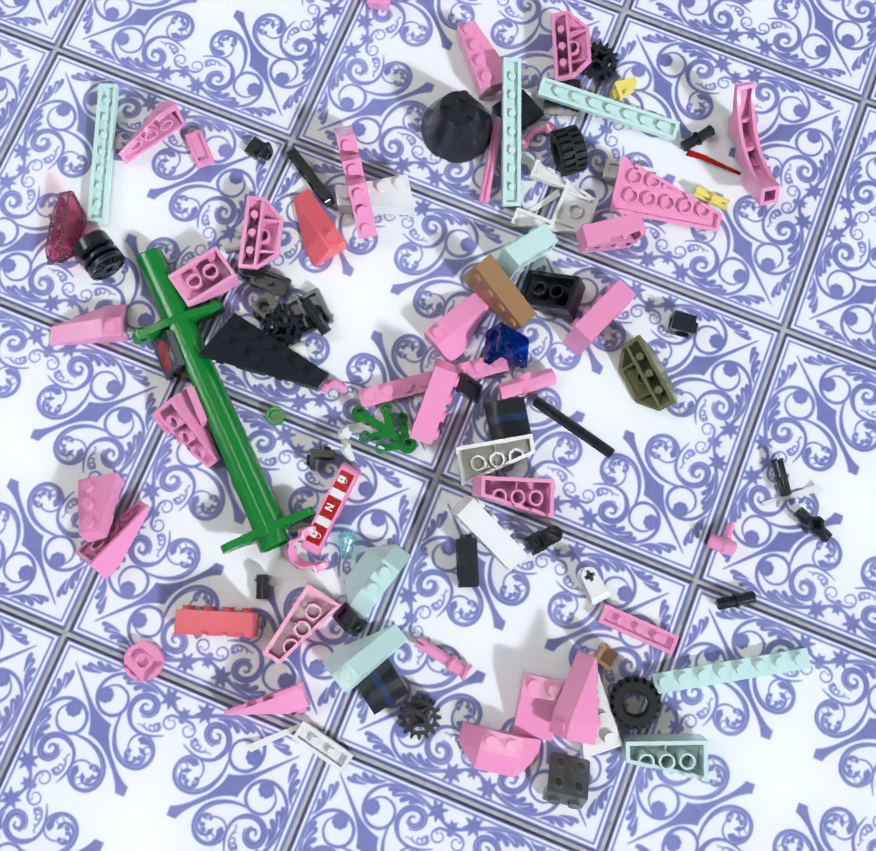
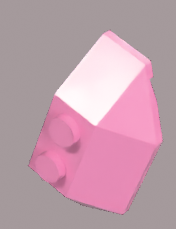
[551,10,592,82]
[238,195,284,270]
[459,721,541,778]

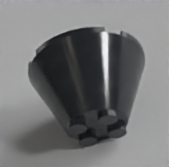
[421,90,493,163]

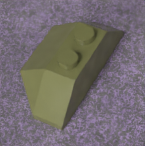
[618,335,677,411]

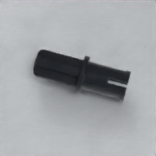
[680,125,715,152]
[301,299,331,336]
[771,458,792,497]
[715,591,756,610]

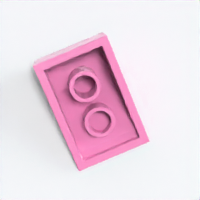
[168,246,240,307]
[512,672,565,741]

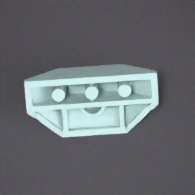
[344,544,412,619]

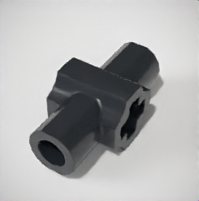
[793,507,833,543]

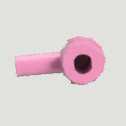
[706,522,737,556]

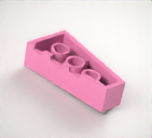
[563,280,636,357]
[409,358,460,445]

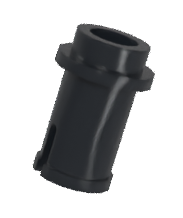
[254,574,270,599]

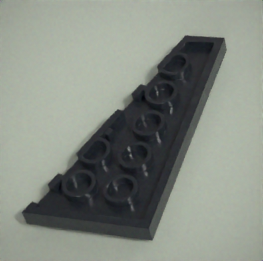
[198,313,329,391]

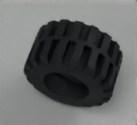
[550,124,588,177]
[609,675,662,730]

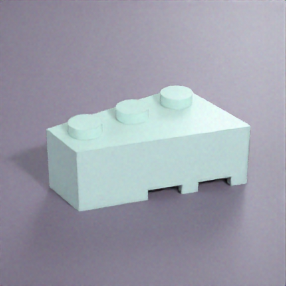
[496,224,558,280]

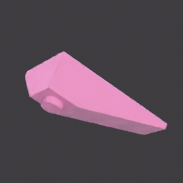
[424,292,489,363]
[51,304,128,346]
[75,501,151,579]
[548,650,600,745]
[224,681,311,715]

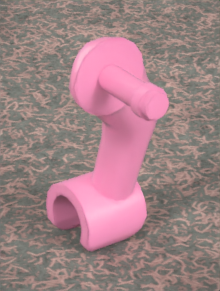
[521,122,556,149]

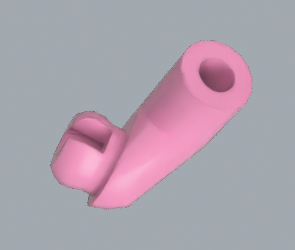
[319,379,348,395]

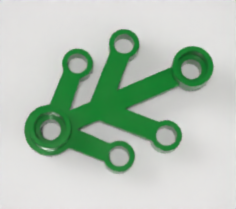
[351,402,417,454]

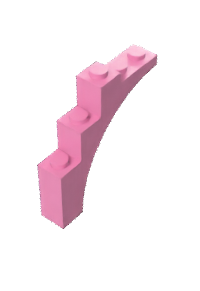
[727,81,780,206]
[334,125,377,239]

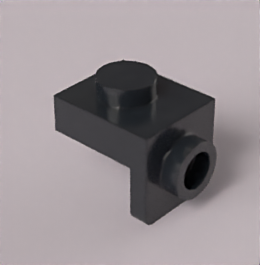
[307,446,336,471]

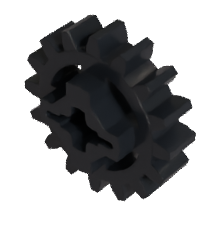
[583,41,619,81]
[262,306,304,347]
[398,694,441,740]

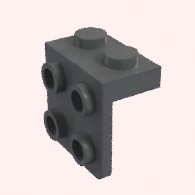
[542,752,590,809]

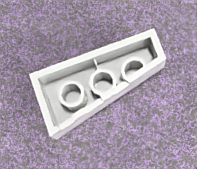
[334,174,415,217]
[455,434,536,486]
[449,496,527,571]
[580,673,623,758]

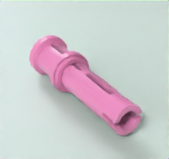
[414,635,472,681]

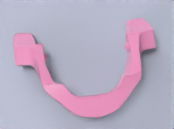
[284,526,329,573]

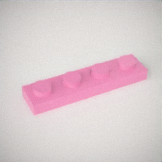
[597,604,679,655]

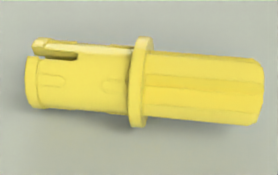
[693,186,730,211]

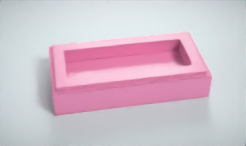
[184,129,215,169]
[186,385,209,427]

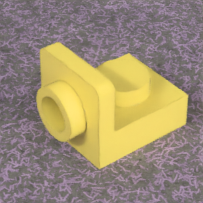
[610,76,637,103]

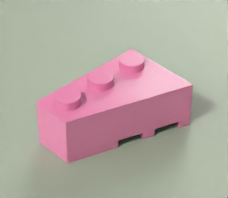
[575,212,647,254]
[78,472,125,543]

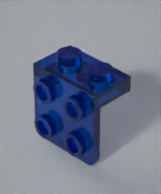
[483,322,529,369]

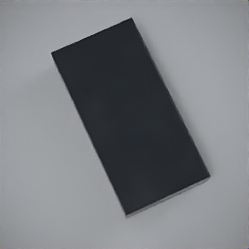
[456,373,482,403]

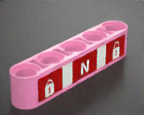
[301,462,361,556]

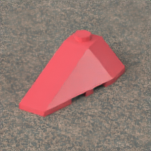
[293,189,347,267]

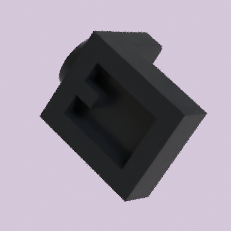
[244,136,273,165]
[332,602,368,636]

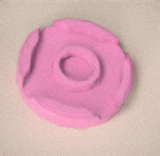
[123,640,165,681]

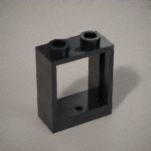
[455,534,479,588]

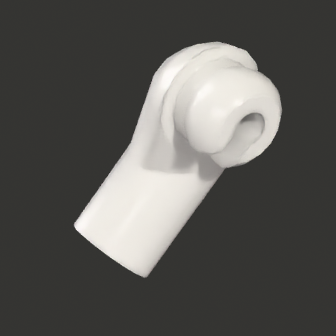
[224,230,243,254]

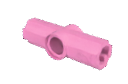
[497,368,557,400]

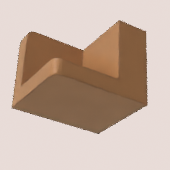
[592,642,619,672]

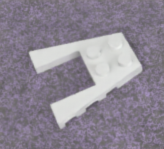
[510,159,599,235]

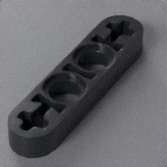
[286,147,335,208]

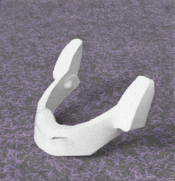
[338,422,384,461]

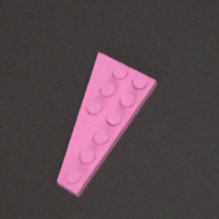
[609,155,723,232]

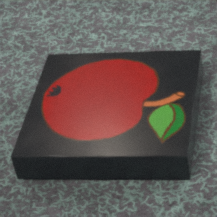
[154,329,185,381]

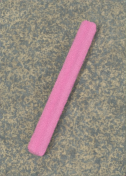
[479,118,502,204]

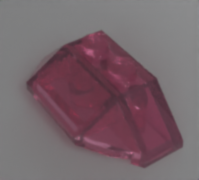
[45,190,87,265]

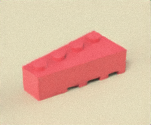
[174,605,260,638]

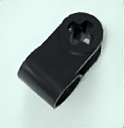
[524,525,563,556]

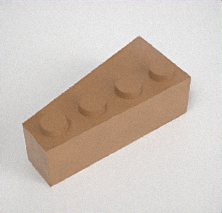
[461,254,537,331]

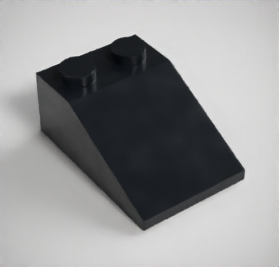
[520,270,586,320]

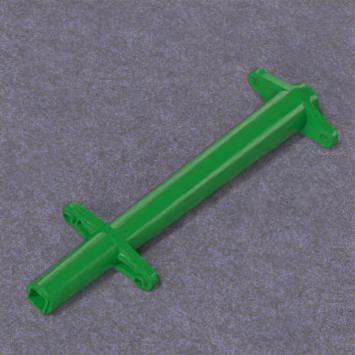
[131,247,315,554]

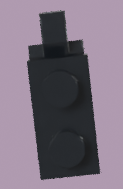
[238,268,292,298]

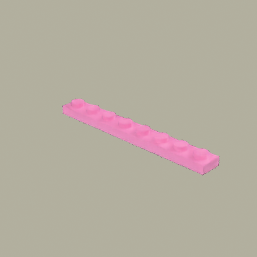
[358,352,509,408]

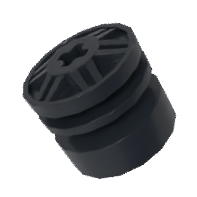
[72,230,125,281]

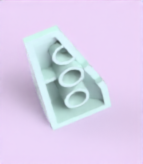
[322,624,408,693]

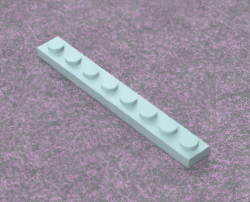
[501,57,521,207]
[537,77,680,141]
[87,83,119,224]
[651,648,811,694]

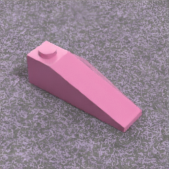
[118,99,186,164]
[151,389,220,468]

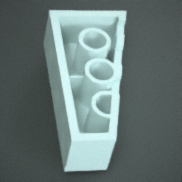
[621,734,708,782]

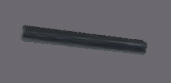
[532,397,615,458]

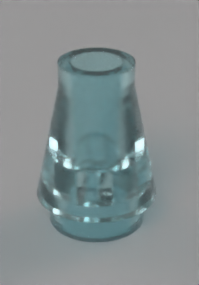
[338,530,357,559]

